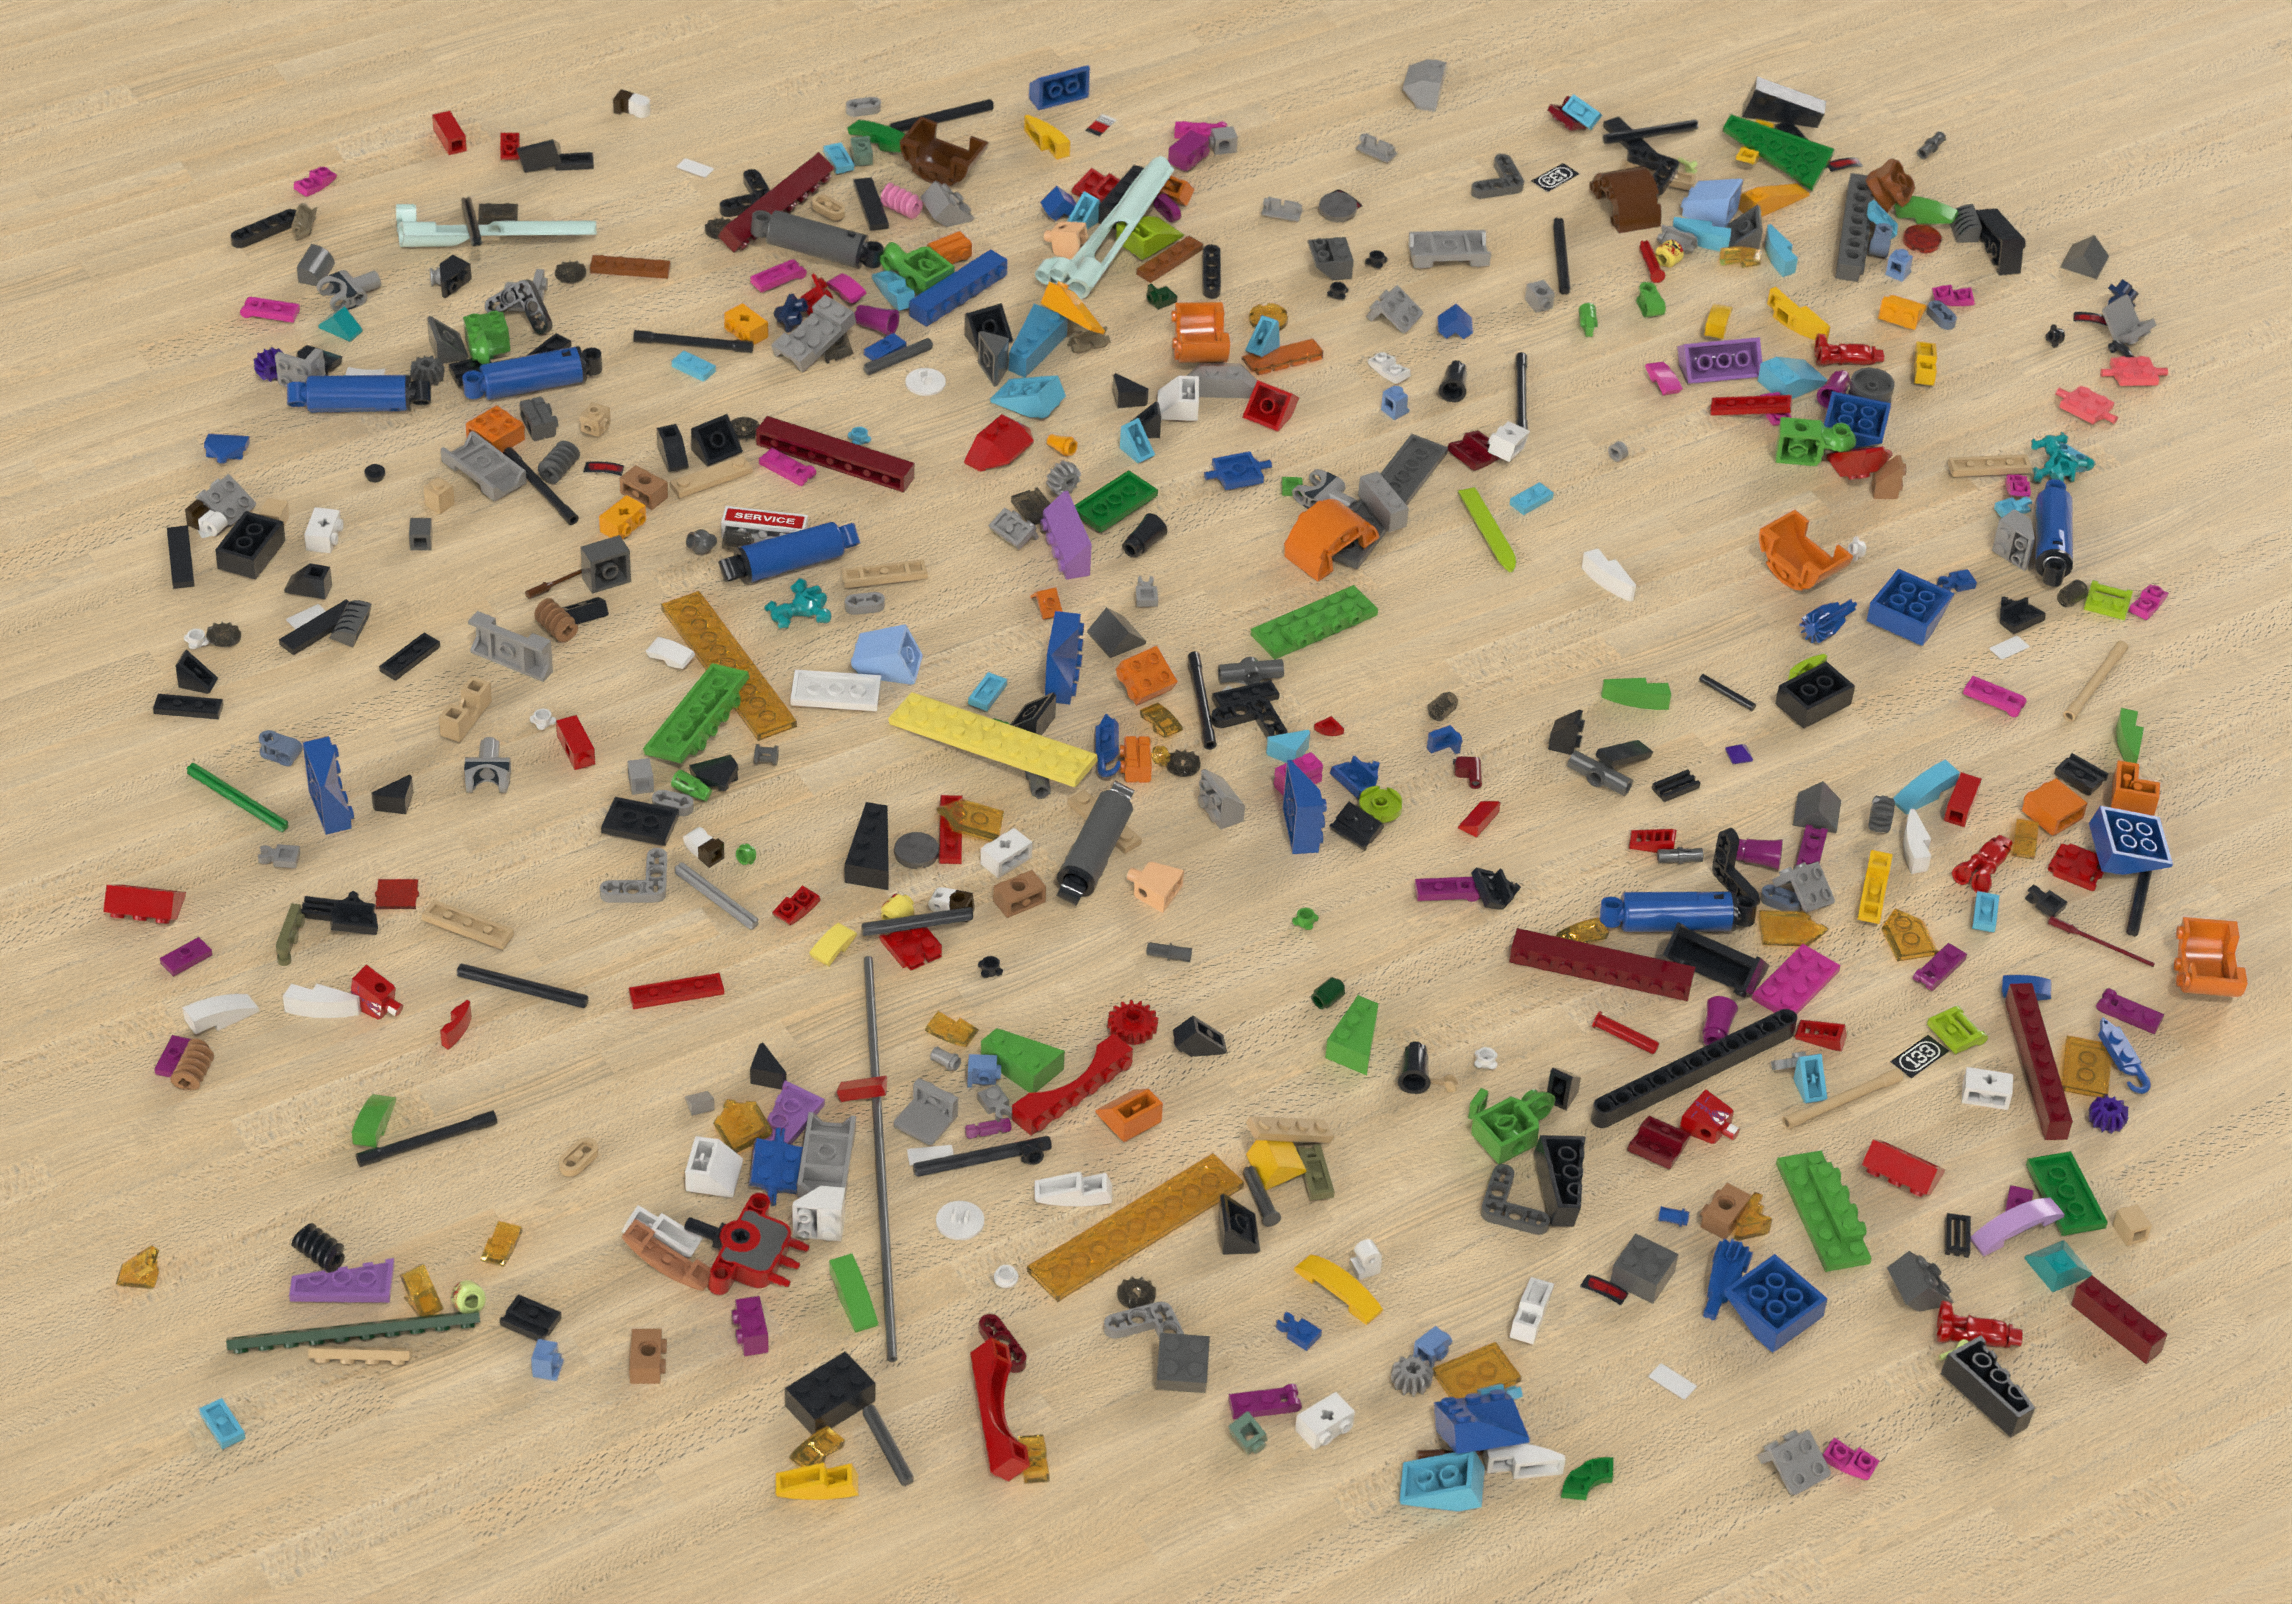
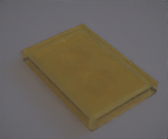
[2061,1035,2112,1098]
[1433,1341,1522,1399]

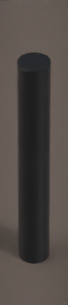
[1699,674,1756,711]

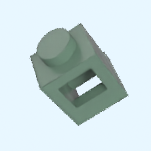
[851,136,873,166]
[1228,1411,1268,1455]

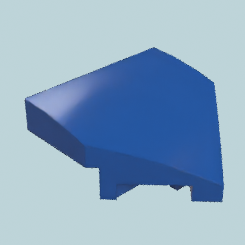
[204,434,250,464]
[1330,756,1380,798]

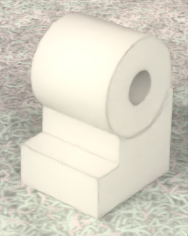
[1349,1239,1382,1280]

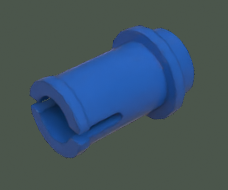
[1658,1206,1690,1227]

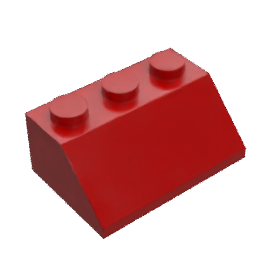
[103,884,186,924]
[1862,1139,1946,1197]

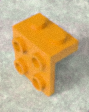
[1878,295,1926,330]

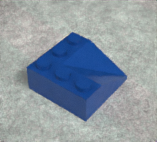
[1824,391,1891,448]
[1866,568,1955,646]
[1045,611,1084,705]
[303,736,354,835]
[1282,760,1327,854]
[2089,806,2173,875]
[1724,1254,1828,1353]
[1434,1389,1530,1454]

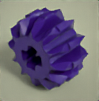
[253,347,283,382]
[2088,1094,2129,1134]

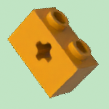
[724,303,769,345]
[599,495,646,539]

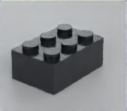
[215,511,286,580]
[1775,661,1855,729]
[785,1351,876,1438]

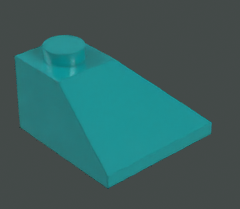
[2024,1240,2092,1293]

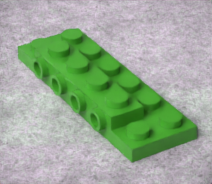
[1250,585,1378,660]
[643,663,750,763]
[1776,1150,1872,1272]

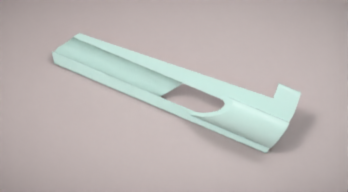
[1035,156,1174,299]
[396,204,597,247]

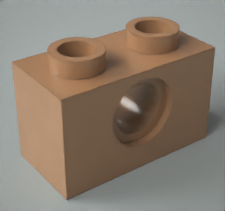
[620,465,668,510]
[993,870,1046,918]
[1700,1183,1752,1239]
[629,1329,667,1384]

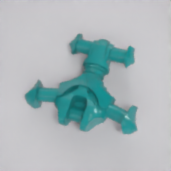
[2031,432,2095,483]
[764,578,832,629]

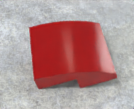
[1071,168,1120,203]

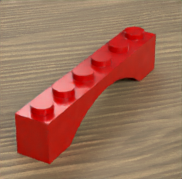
[1012,1033,1133,1136]
[970,1337,1030,1482]

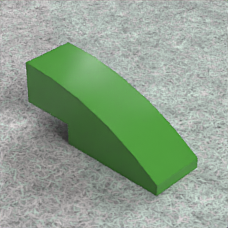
[1894,196,1958,224]
[1601,678,1671,710]
[2116,708,2144,763]
[352,1094,396,1147]
[829,1253,878,1333]

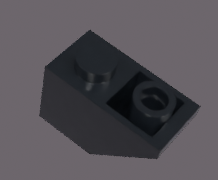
[439,254,472,298]
[657,424,689,472]
[284,563,332,600]
[1548,710,1585,755]

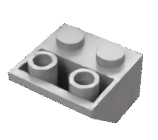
[920,181,974,227]
[1992,509,2035,571]
[1198,769,1245,830]

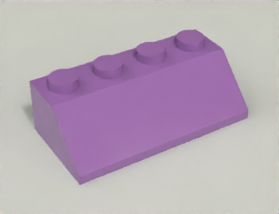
[1677,337,1762,384]
[1040,491,1092,580]

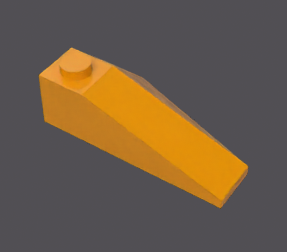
[1738,184,1810,217]
[1040,281,1105,335]

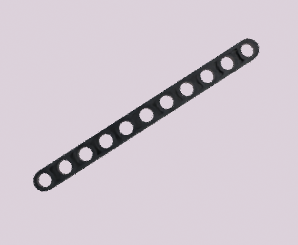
[1591,1009,1797,1128]

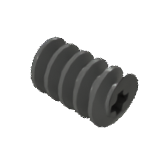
[538,441,580,484]

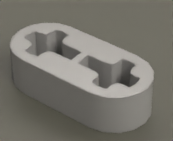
[846,97,881,117]
[845,592,885,615]
[652,790,694,816]

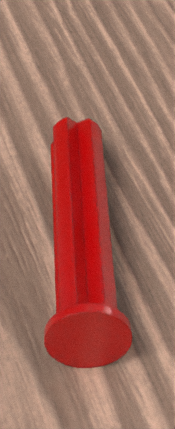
[1639,240,1666,283]
[1592,1011,1660,1054]

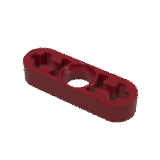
[979,1314,1027,1373]

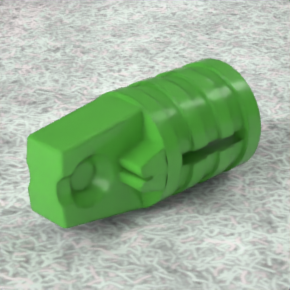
[1579,303,1598,337]
[671,769,712,802]

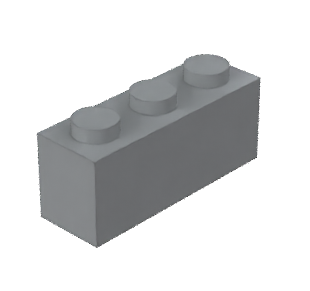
[1358,471,1409,532]

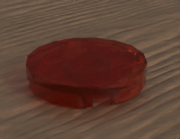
[1903,225,1942,253]

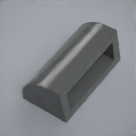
[297,244,335,286]

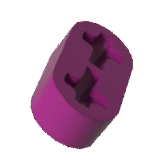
[1153,193,1181,223]

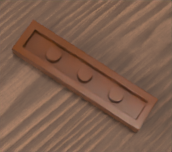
[1136,235,1203,283]
[590,255,671,279]

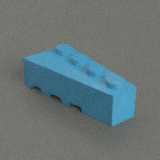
[1009,304,1068,378]

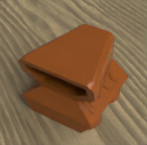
[1866,158,1916,213]

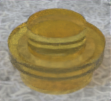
[1151,745,1170,767]

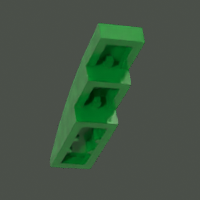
[847,119,905,153]

